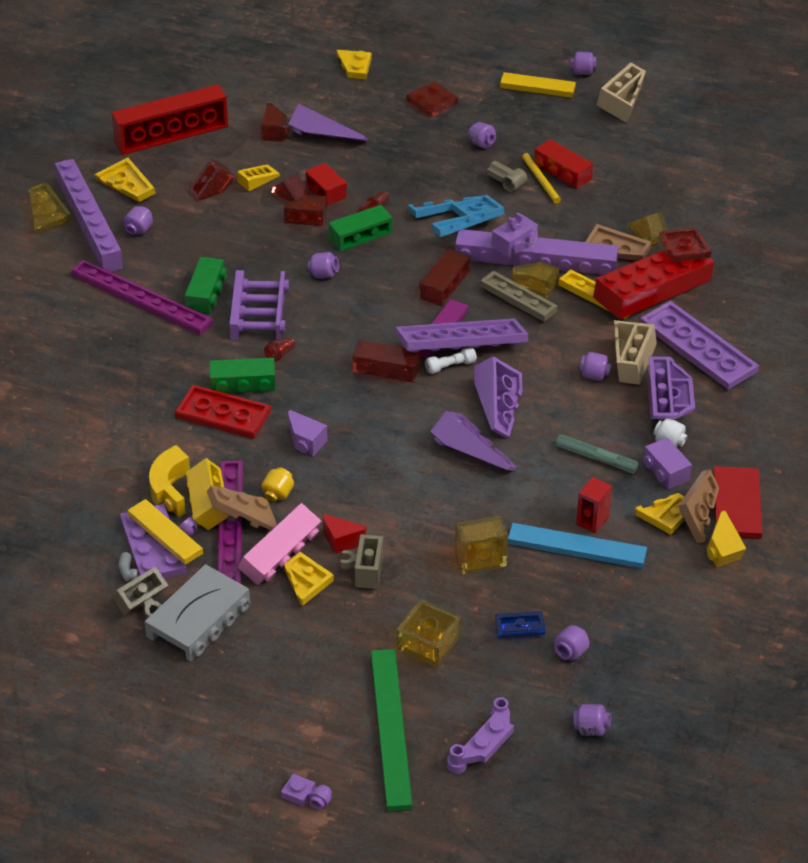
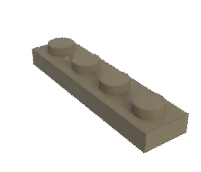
[480,271,557,322]

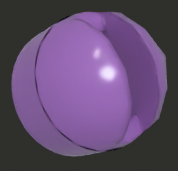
[179,517,197,537]

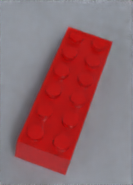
[111,84,229,155]
[593,240,715,319]

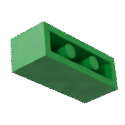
[329,205,392,251]
[185,257,228,314]
[210,358,275,393]

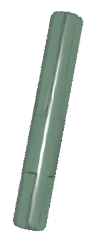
[556,434,638,473]

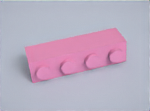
[238,503,321,586]

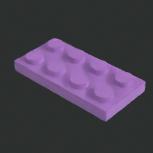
[120,504,187,579]

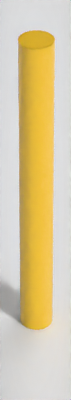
[522,153,561,204]

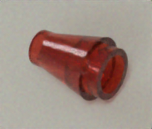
[264,337,295,361]

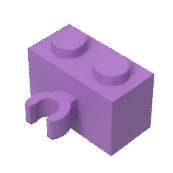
[492,212,538,258]

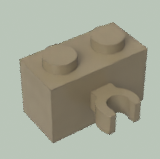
[341,534,384,589]
[112,566,168,619]

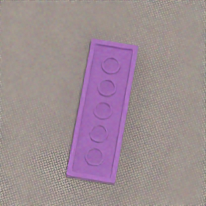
[640,301,759,390]
[395,318,528,352]

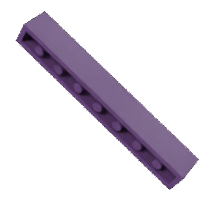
[55,159,123,272]
[455,229,618,275]

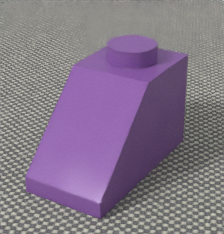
[288,410,327,457]

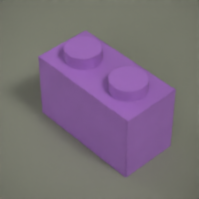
[643,438,692,489]

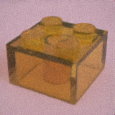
[455,515,508,574]
[396,599,462,667]

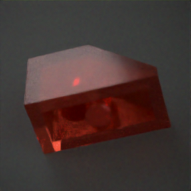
[261,103,290,142]
[189,159,235,201]
[284,195,327,226]

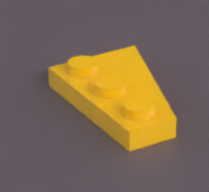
[94,158,156,202]

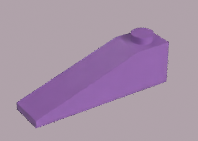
[289,104,368,142]
[474,356,523,438]
[430,411,517,471]

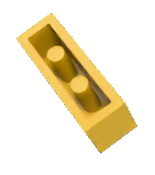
[186,458,229,530]

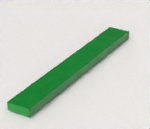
[371,649,412,812]

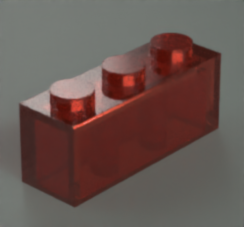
[419,249,470,306]
[353,340,421,383]

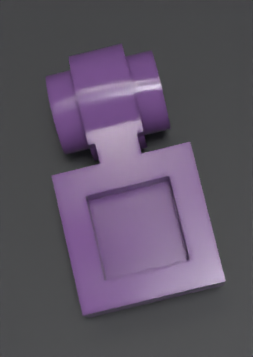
[281,774,332,810]

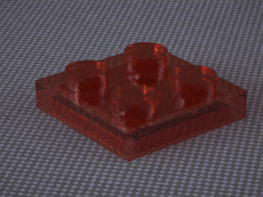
[406,81,458,117]
[658,227,712,262]

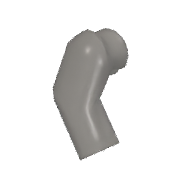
[118,552,138,582]

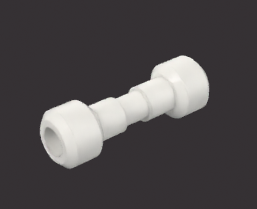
[425,347,477,374]

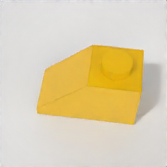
[706,511,746,568]

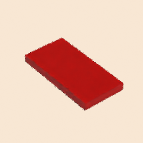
[175,385,271,439]
[714,466,762,539]

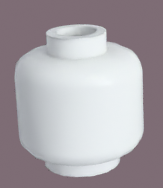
[653,419,688,447]

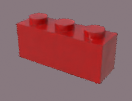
[534,139,593,189]

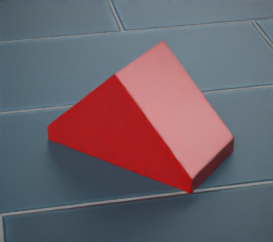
[323,514,367,554]

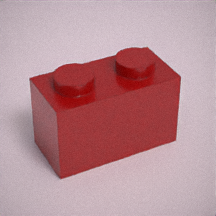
[305,163,347,206]
[576,477,612,534]

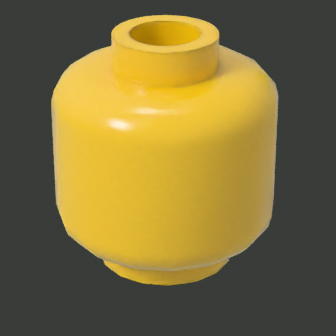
[261,468,294,502]

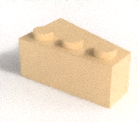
[596,63,646,123]
[614,320,657,384]

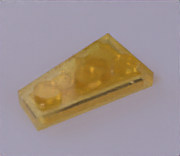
[29,182,72,232]

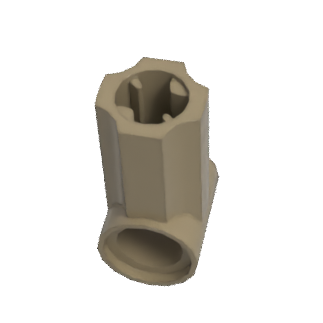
[487,161,528,192]

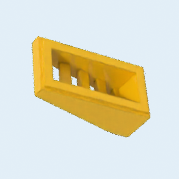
[237,164,280,191]

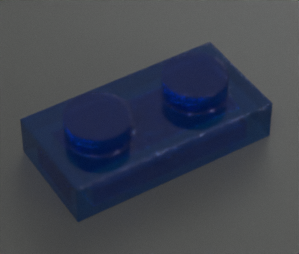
[495,611,545,638]

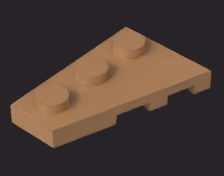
[585,224,651,261]
[678,469,719,543]
[207,485,277,533]

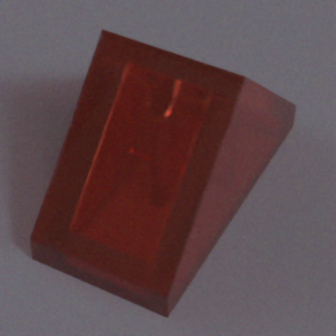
[271,173,312,208]

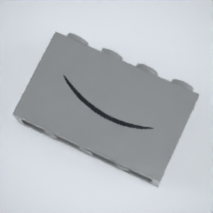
[145,564,250,662]

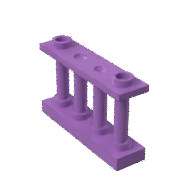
[229,270,289,341]

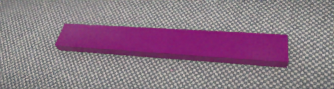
[71,260,213,336]
[218,461,243,584]

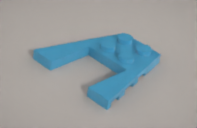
[408,195,504,237]

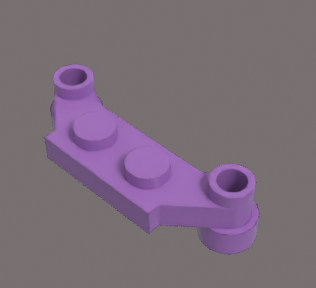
[447,697,514,774]

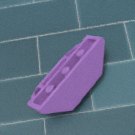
[648,356,695,420]

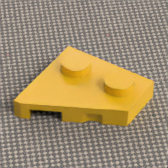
[337,50,372,79]
[635,493,685,535]
[284,552,334,606]

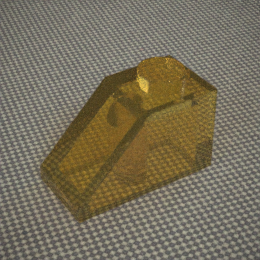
[628,212,668,244]
[512,262,560,298]

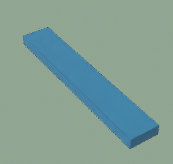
[508,523,647,569]

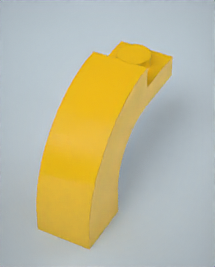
[149,445,190,518]

